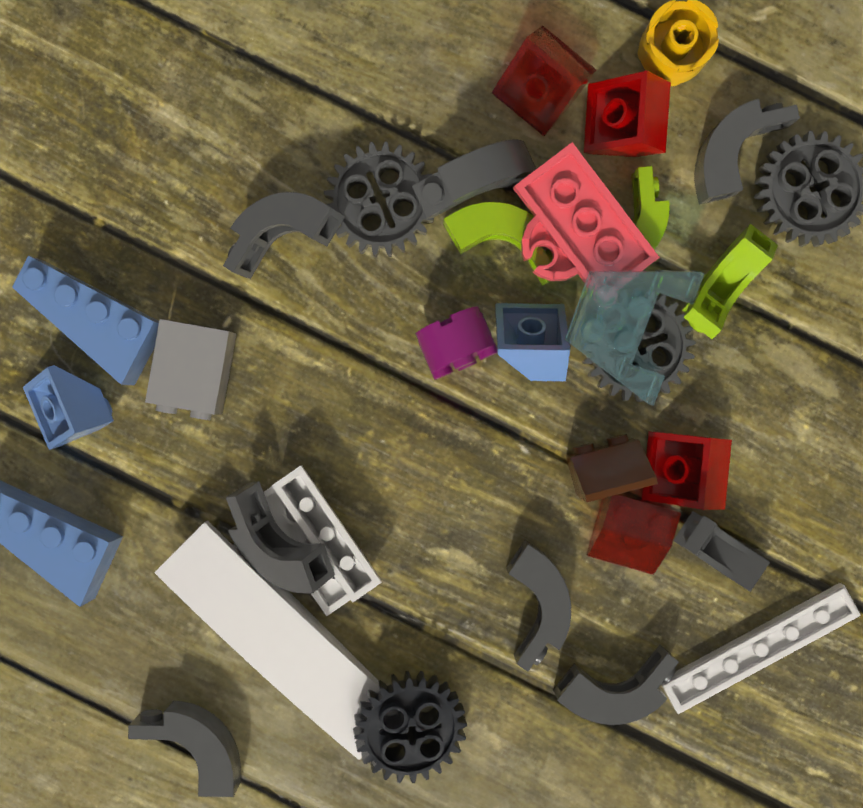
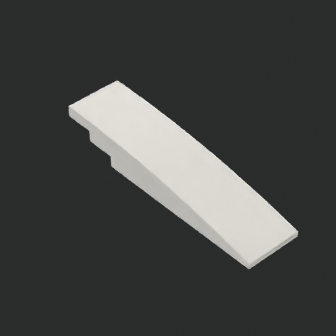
[154,521,399,760]

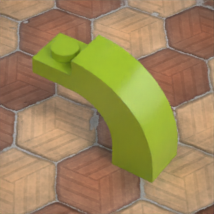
[631,166,670,250]
[443,202,552,286]
[682,224,778,339]

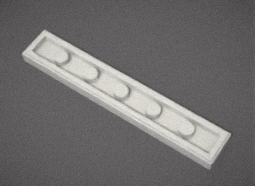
[661,583,861,714]

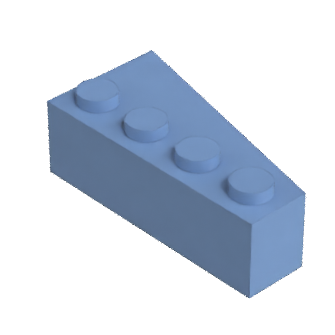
[12,256,159,385]
[0,480,123,607]

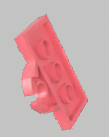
[514,142,660,303]

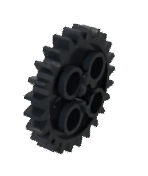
[353,671,467,783]

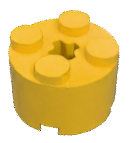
[637,0,719,86]

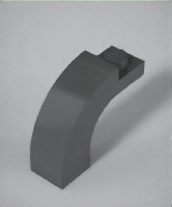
[694,99,800,205]
[412,139,536,219]
[223,192,345,279]
[226,481,335,593]
[673,511,770,592]
[506,540,571,672]
[553,645,679,725]
[128,701,241,797]

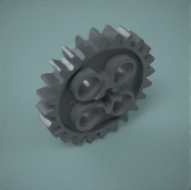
[754,131,863,247]
[324,142,434,257]
[580,288,696,402]

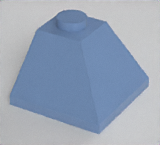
[495,303,570,381]
[23,365,114,450]

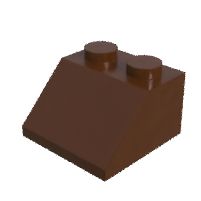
[566,434,658,502]

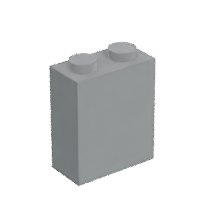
[145,319,236,420]

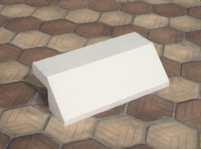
[264,465,382,616]

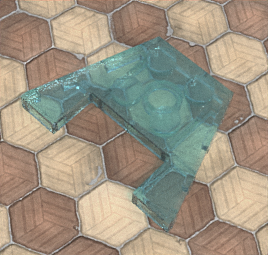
[565,270,705,406]

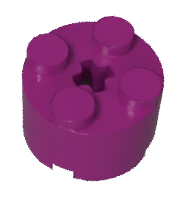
[415,306,497,380]

